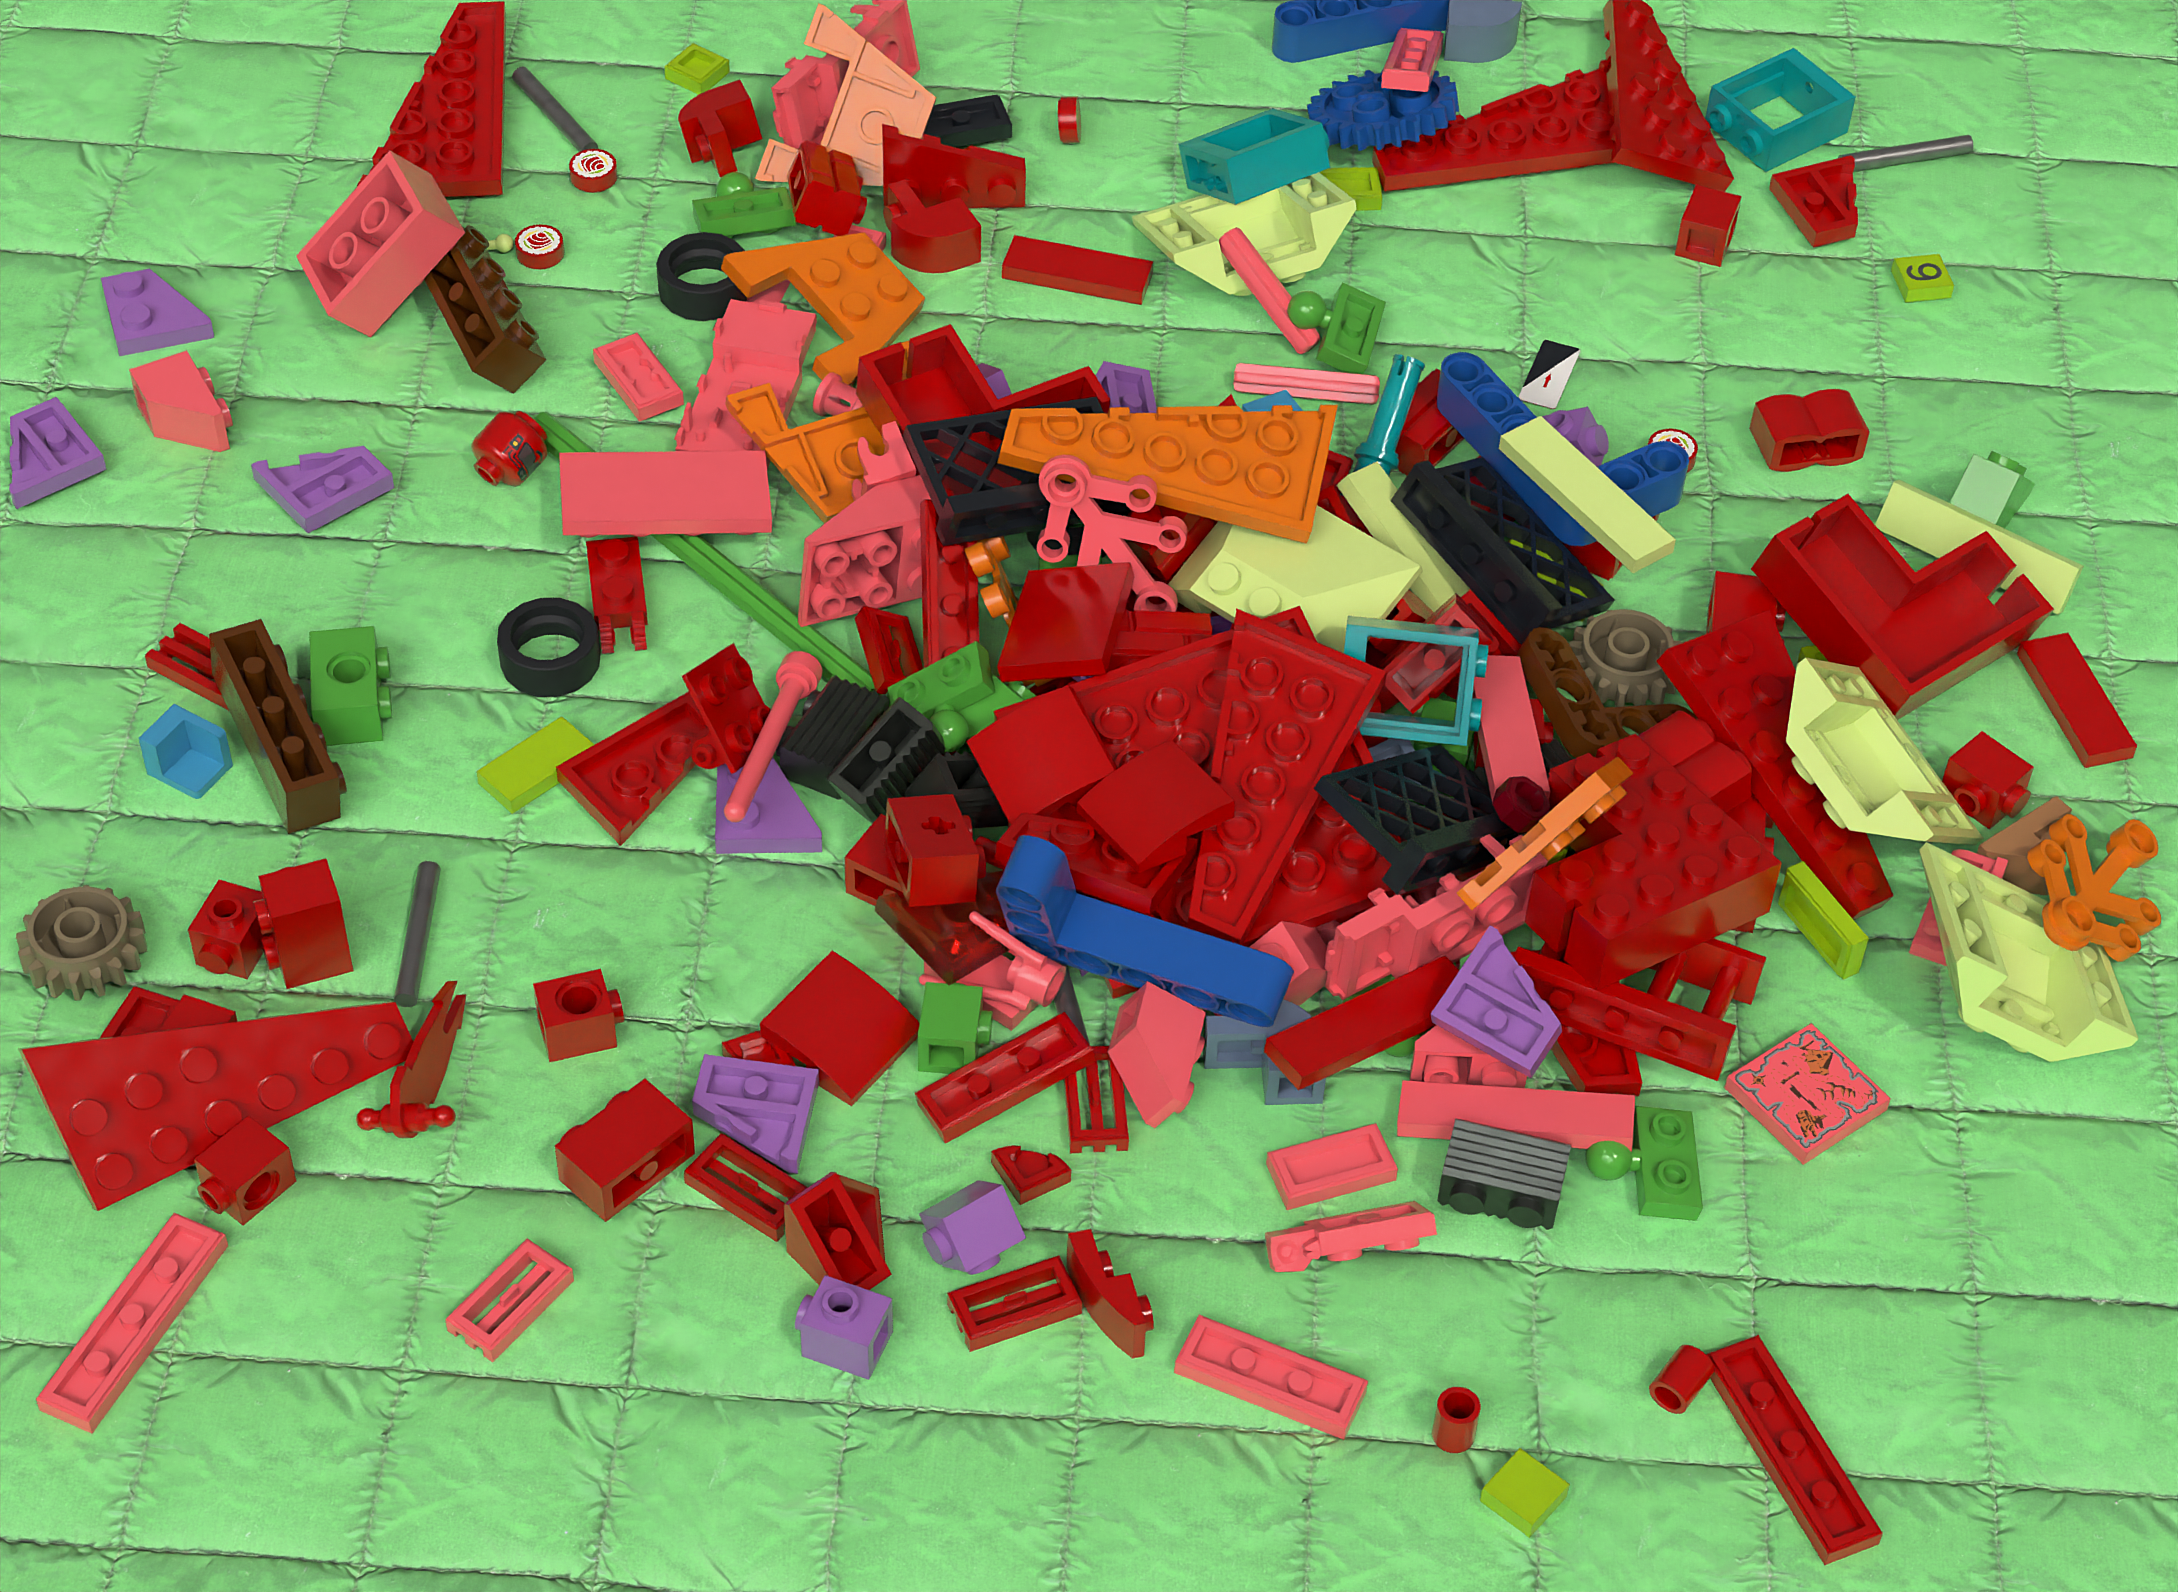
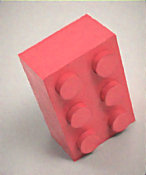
[296,150,466,337]

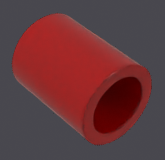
[1649,1345,1715,1414]
[1432,1387,1481,1453]

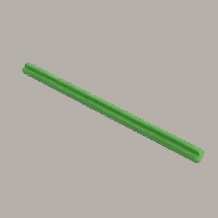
[532,412,879,694]

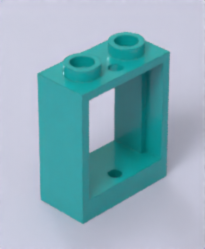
[1705,48,1856,172]
[1178,108,1330,205]
[1344,616,1488,746]

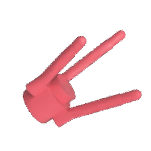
[919,911,1066,1012]

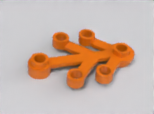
[965,536,1057,687]
[2027,814,2161,962]

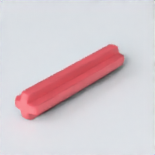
[1219,227,1321,354]
[1233,363,1380,405]

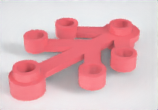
[1037,455,1188,612]

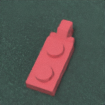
[1265,1201,1437,1272]

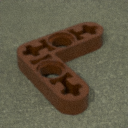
[1517,627,1697,758]

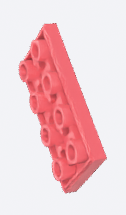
[559,450,772,538]

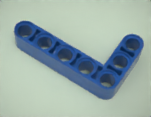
[1272,0,1449,63]
[1436,352,1689,546]
[996,835,1294,1027]

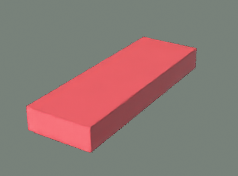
[1174,1315,1368,1440]

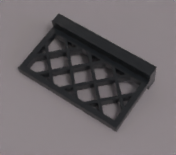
[903,397,1131,546]
[1390,457,1615,645]
[1314,744,1527,895]

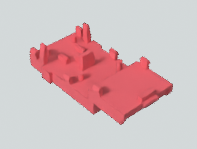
[771,0,920,149]
[674,299,817,470]
[1325,834,1548,1000]

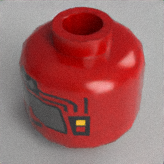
[471,411,548,487]

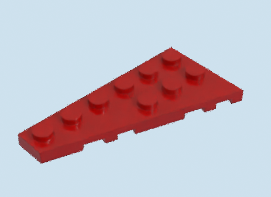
[1603,0,1734,192]
[1372,59,1616,191]
[1188,608,1386,945]
[1656,610,1894,920]
[18,1001,413,1211]

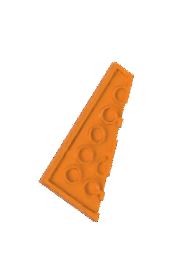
[997,405,1338,544]

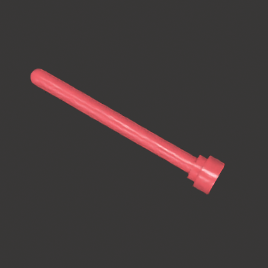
[724,651,823,822]

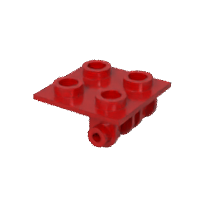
[682,643,771,774]

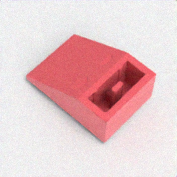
[798,475,931,627]

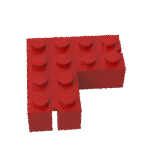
[856,324,1111,496]
[1751,494,2054,720]
[1524,733,1782,991]

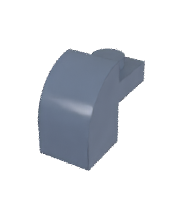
[1444,0,1522,63]
[1203,999,1326,1105]

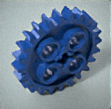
[1307,70,1459,151]

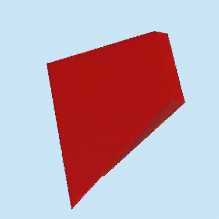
[784,1172,892,1290]

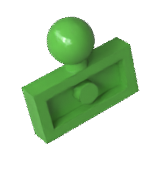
[692,172,796,238]
[1287,282,1386,374]
[888,641,995,753]
[1586,1106,1703,1221]

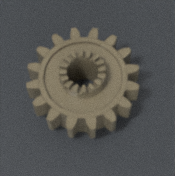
[1569,609,1682,707]
[16,885,147,1001]

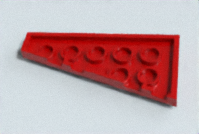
[357,1,506,197]

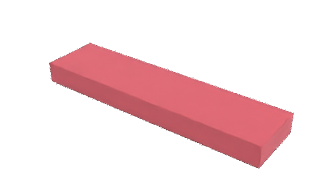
[1381,28,1444,92]
[1472,655,1551,801]
[1397,1080,1635,1152]
[36,1213,228,1434]

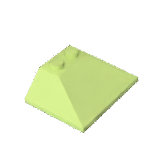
[1132,172,1357,296]
[1168,505,1423,653]
[1786,658,1984,845]
[1919,842,2139,1062]

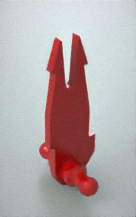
[356,981,466,1138]

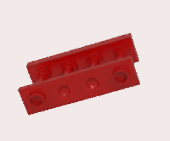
[1513,910,1767,1081]

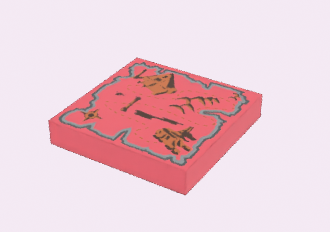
[1724,1023,1891,1165]

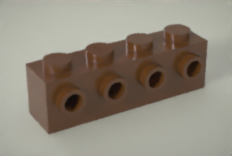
[424,225,546,394]
[209,619,347,834]

